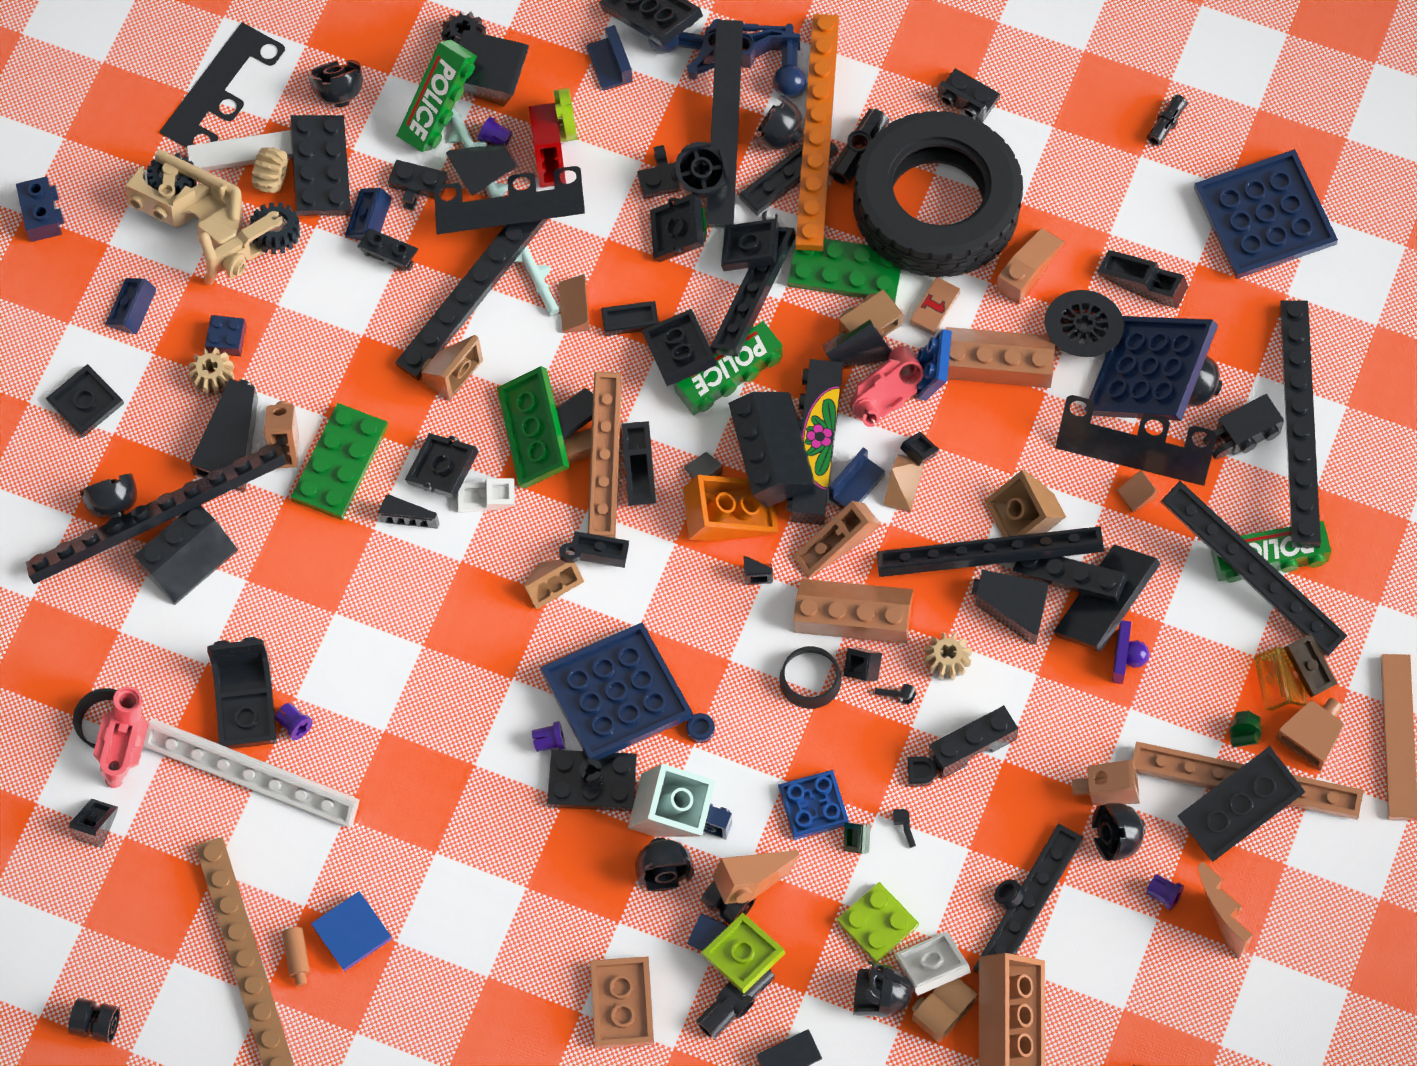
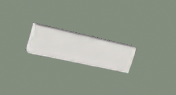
[187,130,292,171]

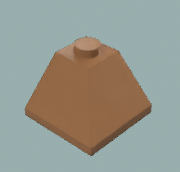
[421,335,483,401]
[984,470,1066,537]

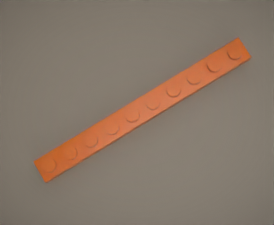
[796,14,839,251]

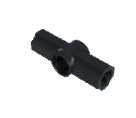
[829,108,889,185]
[696,969,775,1040]

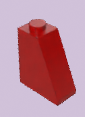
[529,103,566,188]

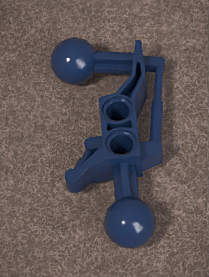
[647,19,807,99]

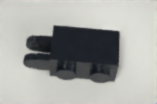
[1203,393,1284,460]

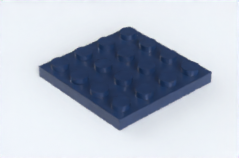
[1194,149,1338,279]
[1084,316,1218,421]
[540,622,693,760]

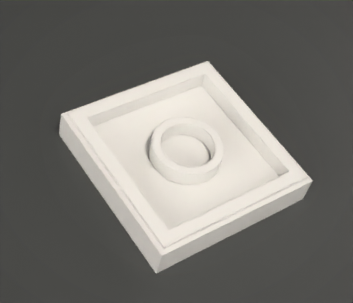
[894,931,971,996]

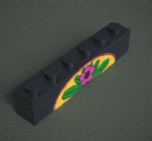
[786,359,843,525]

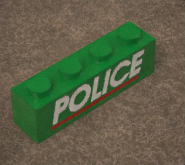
[396,40,477,152]
[674,321,783,416]
[1211,521,1332,583]

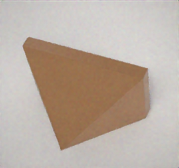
[884,454,925,513]
[523,559,585,610]

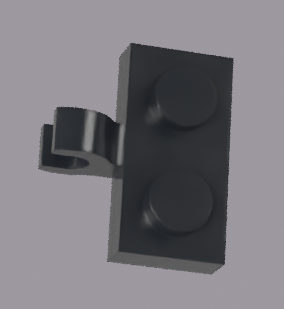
[637,145,682,199]
[388,159,448,211]

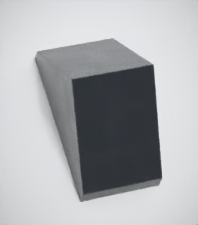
[69,798,118,848]

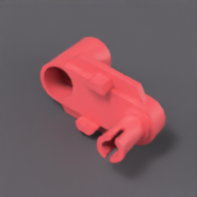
[850,346,923,427]
[93,687,148,788]

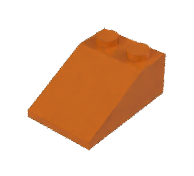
[683,475,779,541]

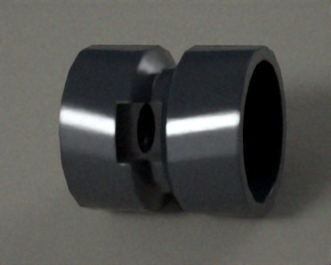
[701,880,756,925]
[68,997,120,1044]

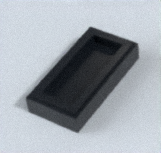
[601,301,658,336]

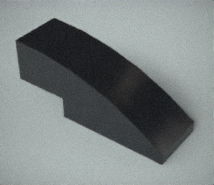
[1097,250,1189,309]
[621,421,656,506]

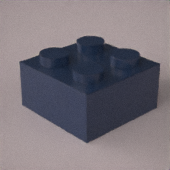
[205,315,247,357]
[703,803,733,840]

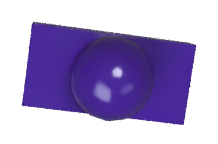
[1112,620,1150,684]

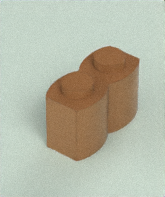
[912,978,978,1043]

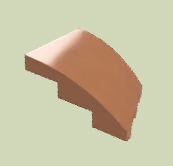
[1198,862,1253,959]

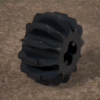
[441,10,486,41]

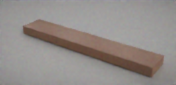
[588,372,622,538]
[1381,654,1417,821]

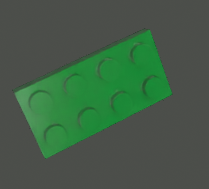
[788,238,901,303]
[497,366,570,489]
[291,403,388,521]

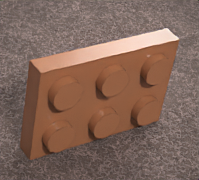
[590,956,654,1049]

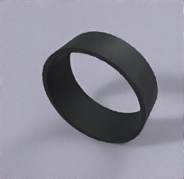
[779,646,842,709]
[73,688,131,748]

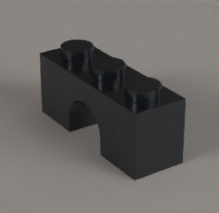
[928,705,1019,779]

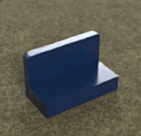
[586,25,633,91]
[829,447,885,509]

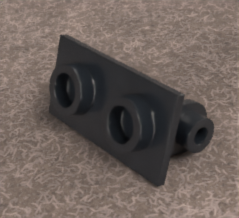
[357,228,418,272]

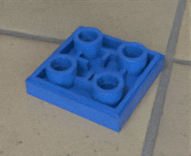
[917,329,952,401]
[778,770,849,840]
[311,891,392,972]

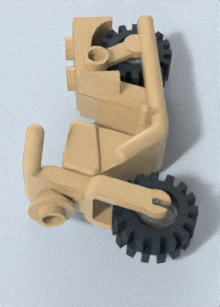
[125,149,300,285]

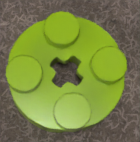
[553,88,578,142]

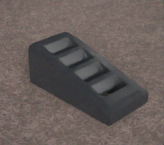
[378,494,440,529]

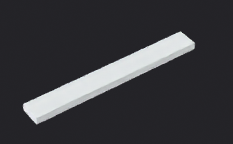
[143,718,360,828]

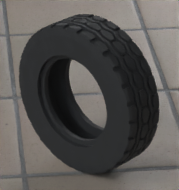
[853,111,1024,277]

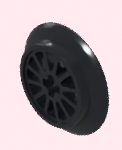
[1044,290,1124,357]

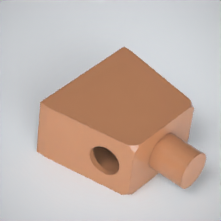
[264,401,299,469]
[1276,698,1344,771]
[1072,759,1140,806]

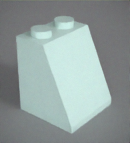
[628,763,716,837]

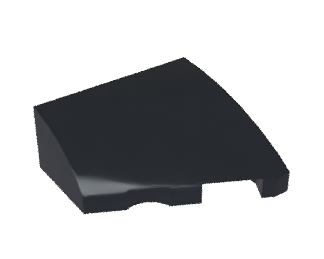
[445,143,519,196]
[822,319,892,368]

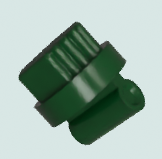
[1229,710,1262,748]

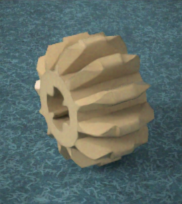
[252,147,289,193]
[188,348,235,395]
[924,631,972,681]

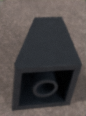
[453,30,530,107]

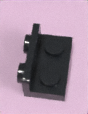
[938,68,1000,122]

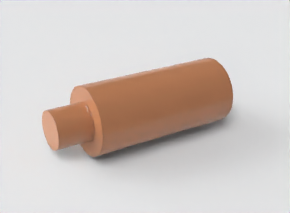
[282,927,310,987]

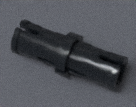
[1146,94,1188,146]

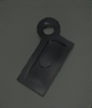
[559,531,630,568]

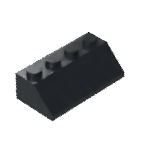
[728,392,816,508]

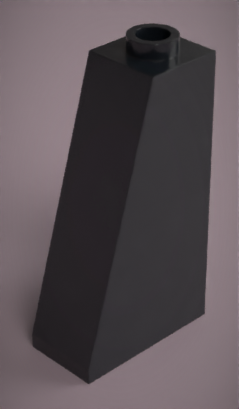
[190,378,259,492]

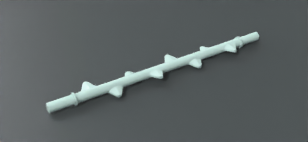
[448,105,560,316]

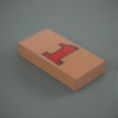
[910,277,961,336]

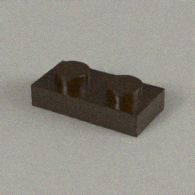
[1284,633,1338,698]

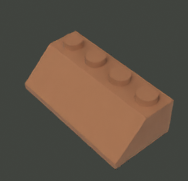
[945,327,1055,388]
[793,579,914,644]
[979,953,1045,1066]

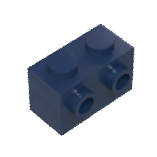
[16,176,65,242]

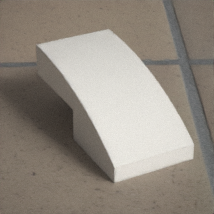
[457,478,515,512]

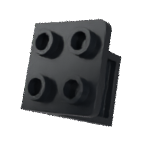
[207,637,277,749]

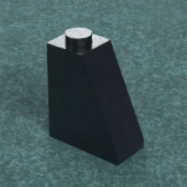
[971,569,1049,645]

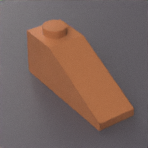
[996,228,1065,304]
[792,501,881,578]
[712,850,800,904]

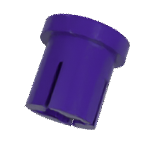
[478,116,513,146]
[275,703,313,740]
[532,721,566,752]
[1146,874,1184,911]

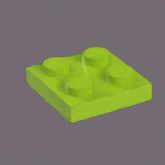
[837,881,919,963]
[701,913,785,994]

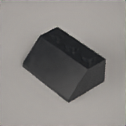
[133,505,238,605]

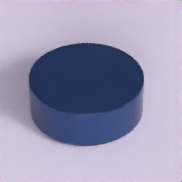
[686,713,715,743]

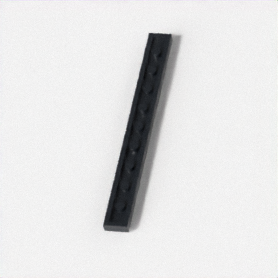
[1280,300,1321,548]
[26,442,287,585]

